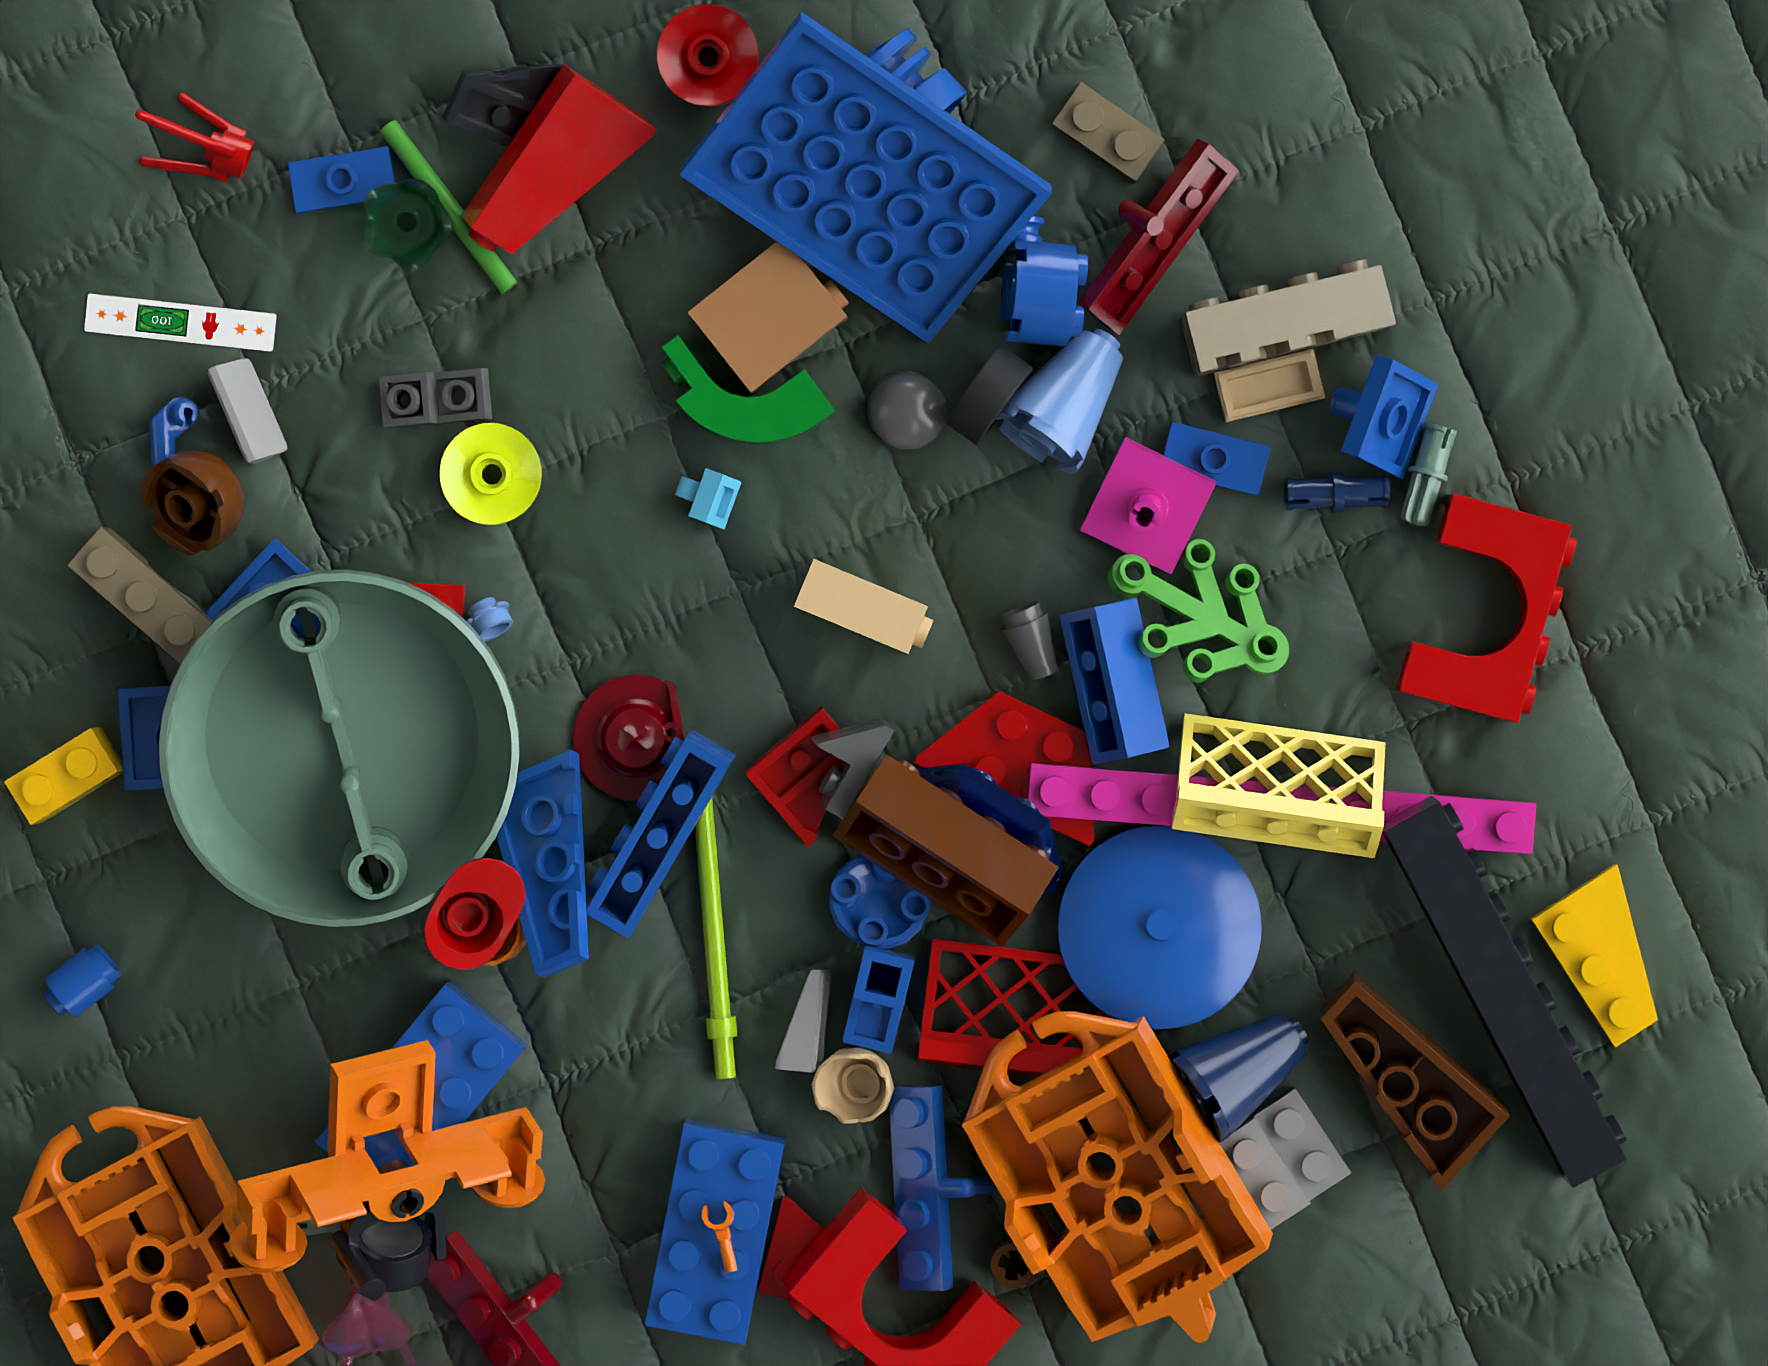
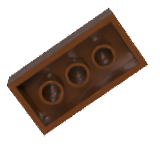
[832,754,1059,947]

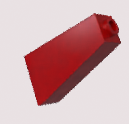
[461,64,657,254]

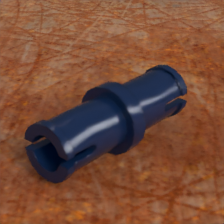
[1284,472,1390,513]

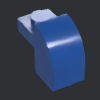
[842,945,915,1054]

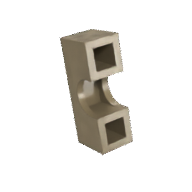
[67,527,213,663]

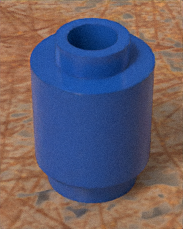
[43,944,122,1018]

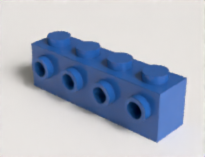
[586,730,736,939]

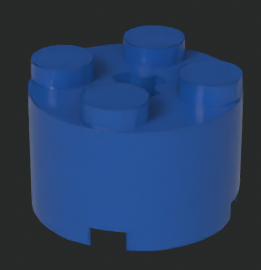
[1000,240,1088,347]

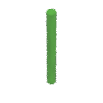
[379,120,518,294]

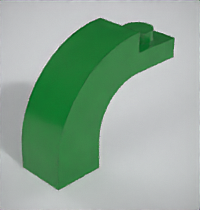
[661,335,836,444]

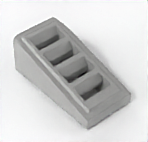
[775,969,831,1073]

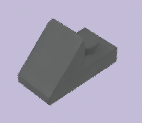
[811,718,894,819]

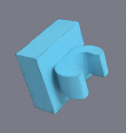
[675,468,742,529]

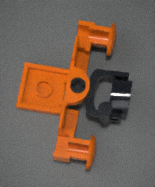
[229,1040,546,1303]

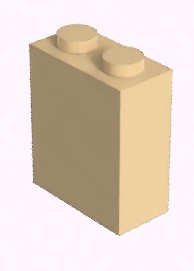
[794,559,934,654]

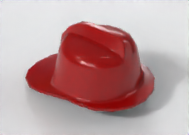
[424,858,526,970]

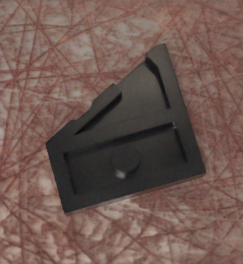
[442,64,577,147]

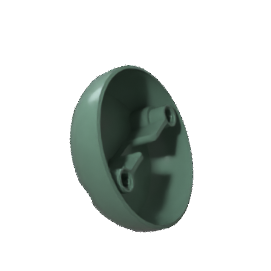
[159,569,520,927]

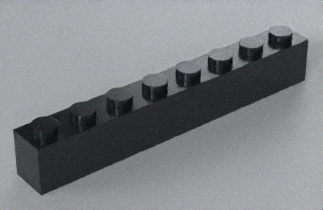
[1382,796,1627,1188]

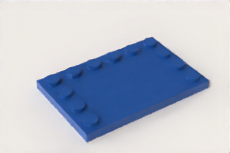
[679,11,1052,344]

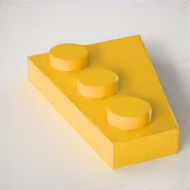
[1530,864,1658,1048]

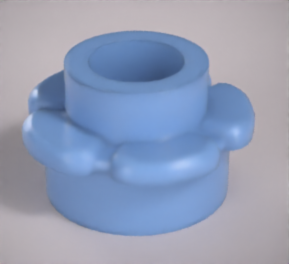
[466,597,513,642]

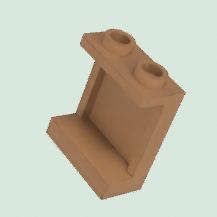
[688,242,849,395]

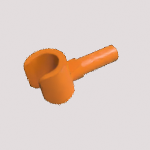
[702,1201,738,1273]

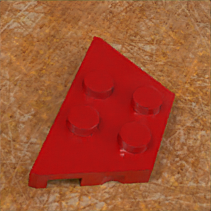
[914,691,1094,847]

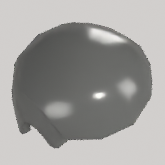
[866,371,947,450]

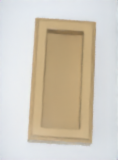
[1213,349,1325,423]

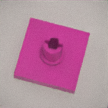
[1080,437,1217,574]

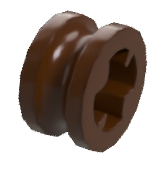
[990,1240,1033,1288]

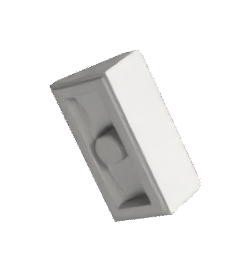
[207,359,287,465]

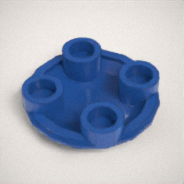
[829,855,930,949]

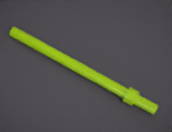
[694,798,738,1079]

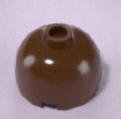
[141,450,244,555]

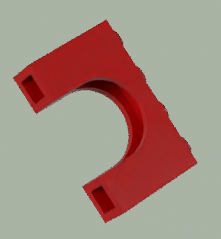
[1395,493,1577,723]
[782,1187,1021,1366]

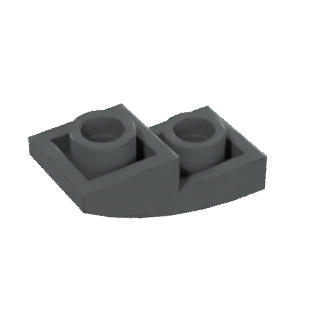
[379,368,492,428]

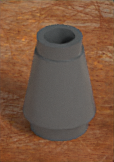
[1000,601,1058,680]

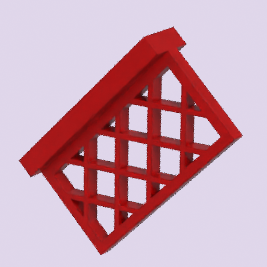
[917,939,1122,1084]

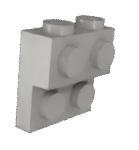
[1220,1087,1351,1229]

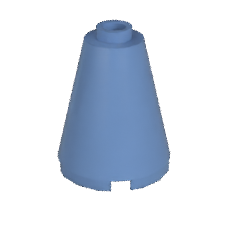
[995,329,1123,474]

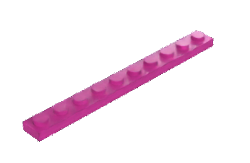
[1025,763,1537,854]

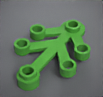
[1107,539,1289,683]

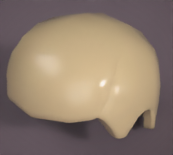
[811,1047,894,1124]

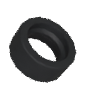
[945,345,1033,445]

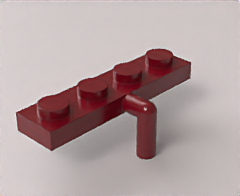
[1078,138,1239,335]
[427,1229,563,1366]

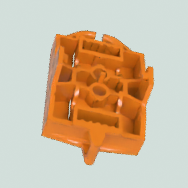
[962,1011,1273,1343]
[12,1106,320,1366]

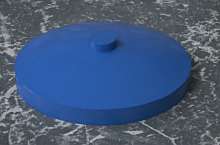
[1057,825,1262,1030]

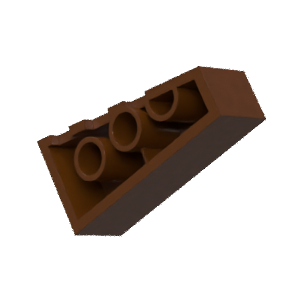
[1321,971,1510,1191]

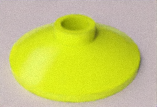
[440,423,542,525]

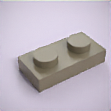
[1052,82,1165,183]

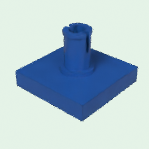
[1330,355,1439,479]

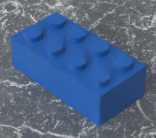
[315,980,529,1168]
[645,1119,786,1345]

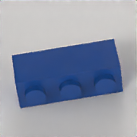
[1059,598,1170,764]

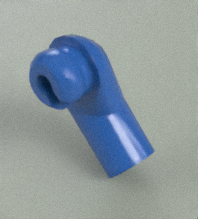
[149,397,199,466]

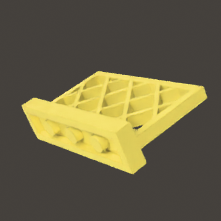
[1172,713,1386,858]

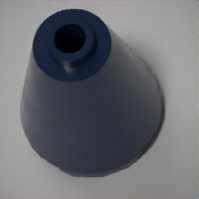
[1167,1013,1309,1143]

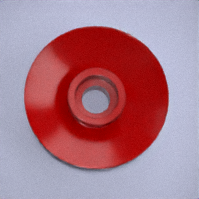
[657,4,759,107]

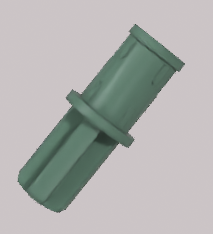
[1401,423,1457,526]

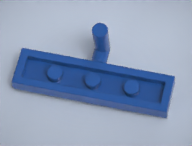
[889,1085,997,1291]

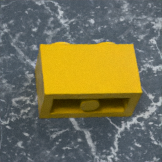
[4,727,123,825]

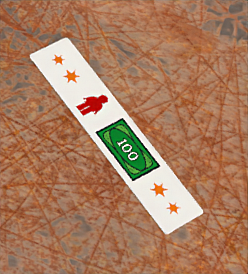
[84,294,277,351]

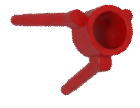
[135,93,255,183]

